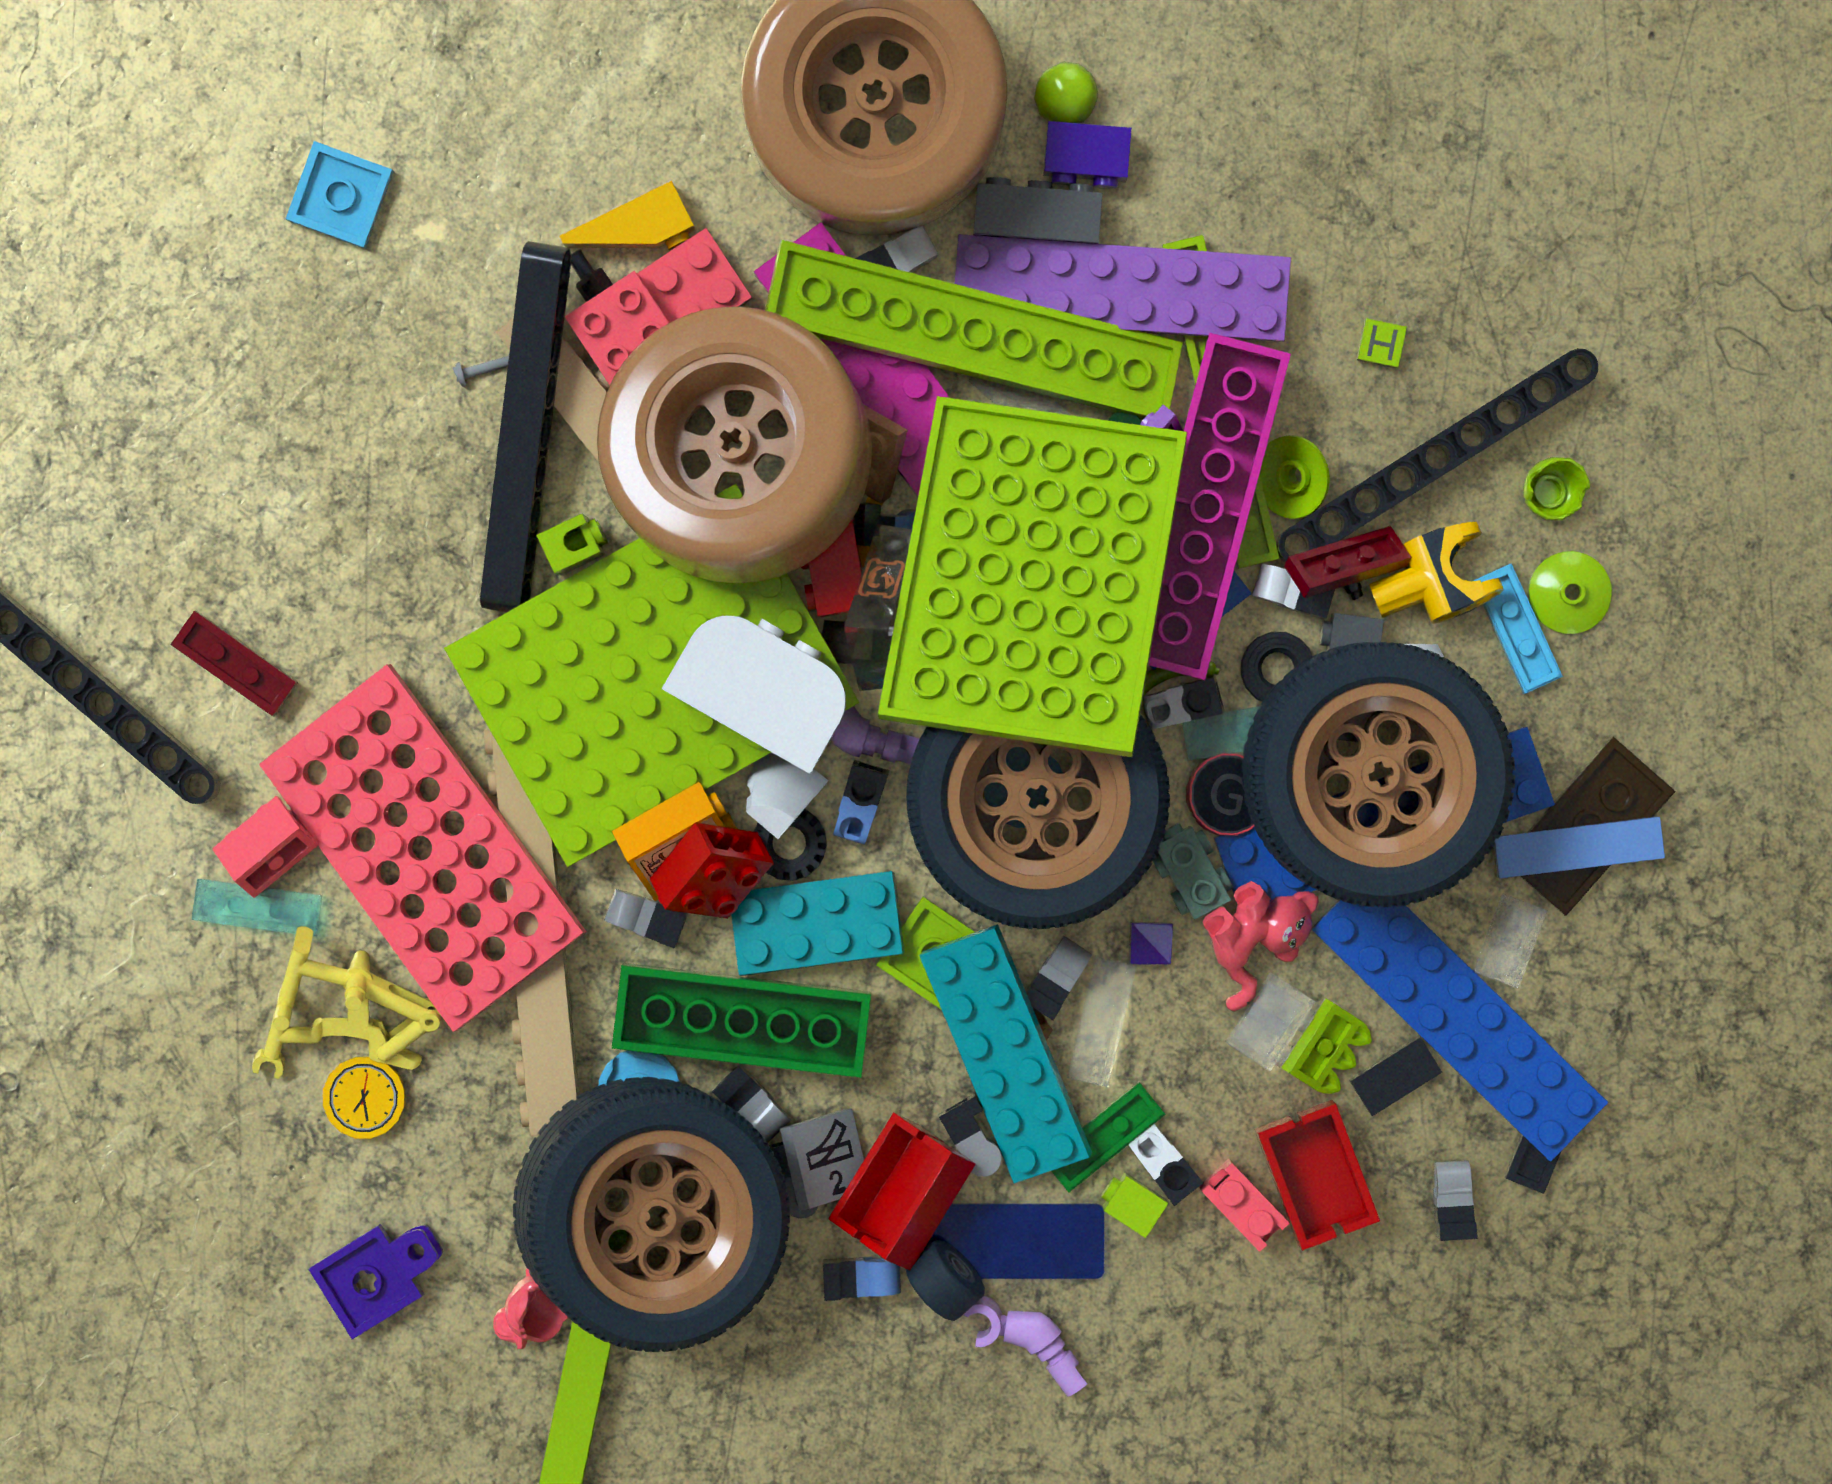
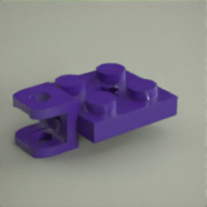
[308,1224,443,1339]

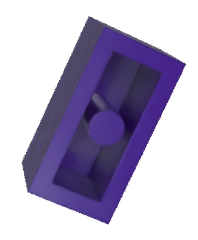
[1043,121,1132,188]

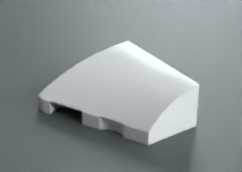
[746,752,829,839]

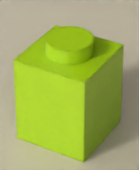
[1101,1172,1168,1238]

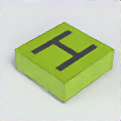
[1357,318,1407,368]

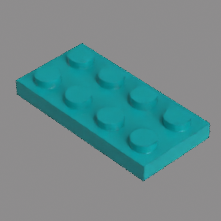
[731,871,905,976]

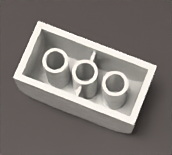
[662,616,846,774]

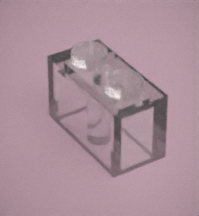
[1473,894,1548,988]
[1225,972,1316,1071]

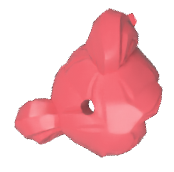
[493,1269,568,1349]

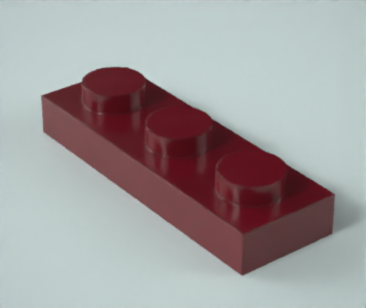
[1284,526,1412,598]
[170,611,298,717]

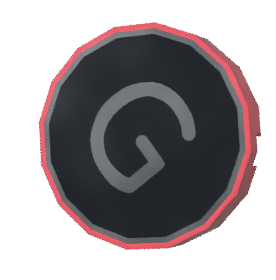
[1186,753,1254,836]

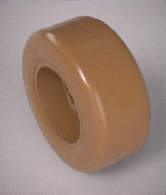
[597,307,872,583]

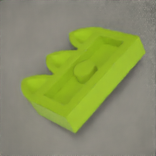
[1281,998,1372,1094]

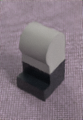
[604,889,688,948]
[1026,936,1092,1021]
[712,1064,791,1143]
[938,1094,1001,1177]
[1433,1160,1478,1241]

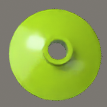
[1260,435,1330,519]
[1528,551,1612,634]

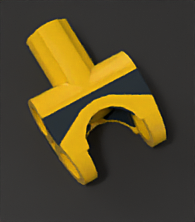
[1369,522,1504,624]

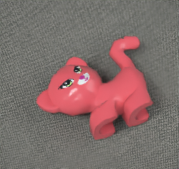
[1203,881,1319,1011]

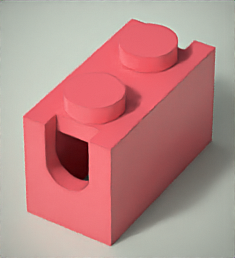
[212,796,318,898]
[1199,1158,1290,1252]

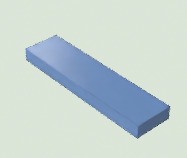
[1494,817,1665,879]

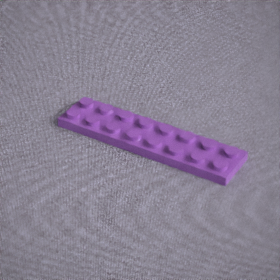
[955,234,1291,342]

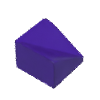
[1129,922,1173,965]

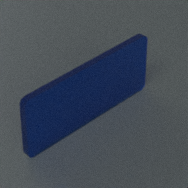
[924,1203,1104,1279]

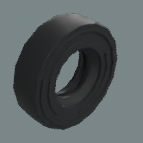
[1241,632,1312,702]

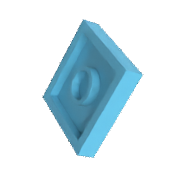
[286,141,394,249]

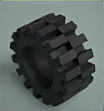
[753,809,827,881]

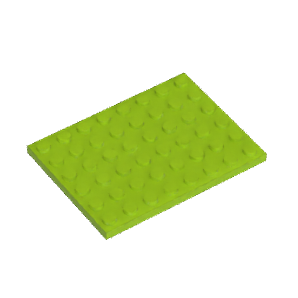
[878,396,1187,757]
[444,484,860,867]

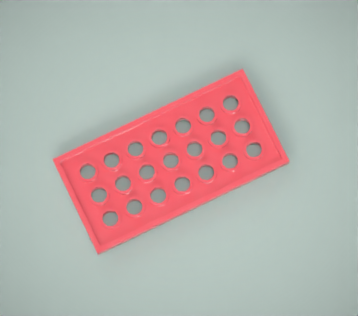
[259,664,587,1032]

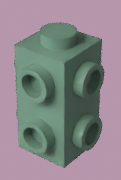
[1153,823,1233,920]

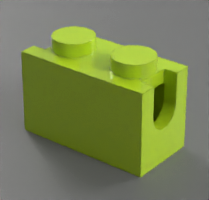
[537,514,608,576]

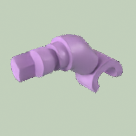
[832,671,919,764]
[963,1296,1087,1397]

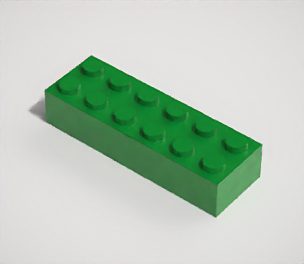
[612,963,871,1078]

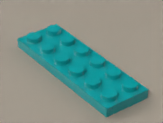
[919,924,1092,1183]

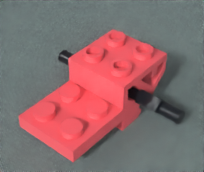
[564,228,752,385]

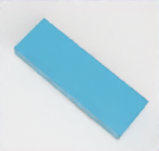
[1473,563,1563,694]

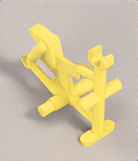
[252,926,440,1079]

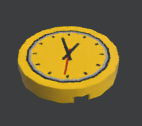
[323,1056,406,1139]

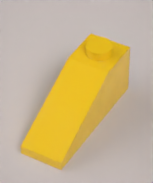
[559,181,695,250]

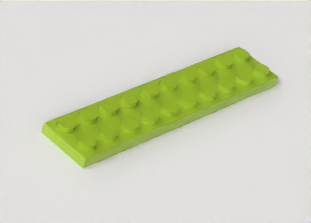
[765,240,1183,419]

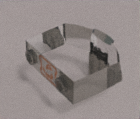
[820,524,912,691]

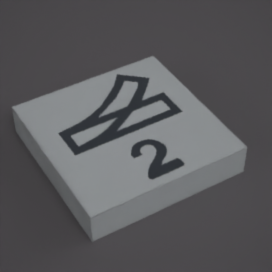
[780,1109,864,1210]

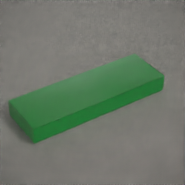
[1052,1082,1166,1193]

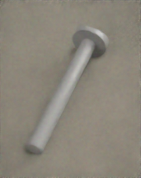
[453,356,509,387]

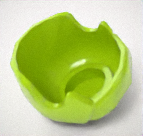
[1034,62,1098,123]
[1523,457,1590,520]

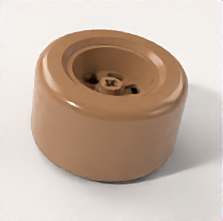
[741,0,1007,235]

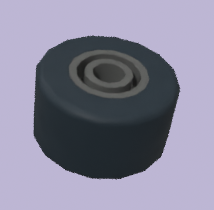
[906,1240,985,1321]

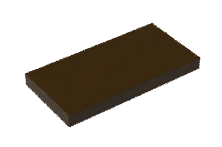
[1520,736,1676,916]

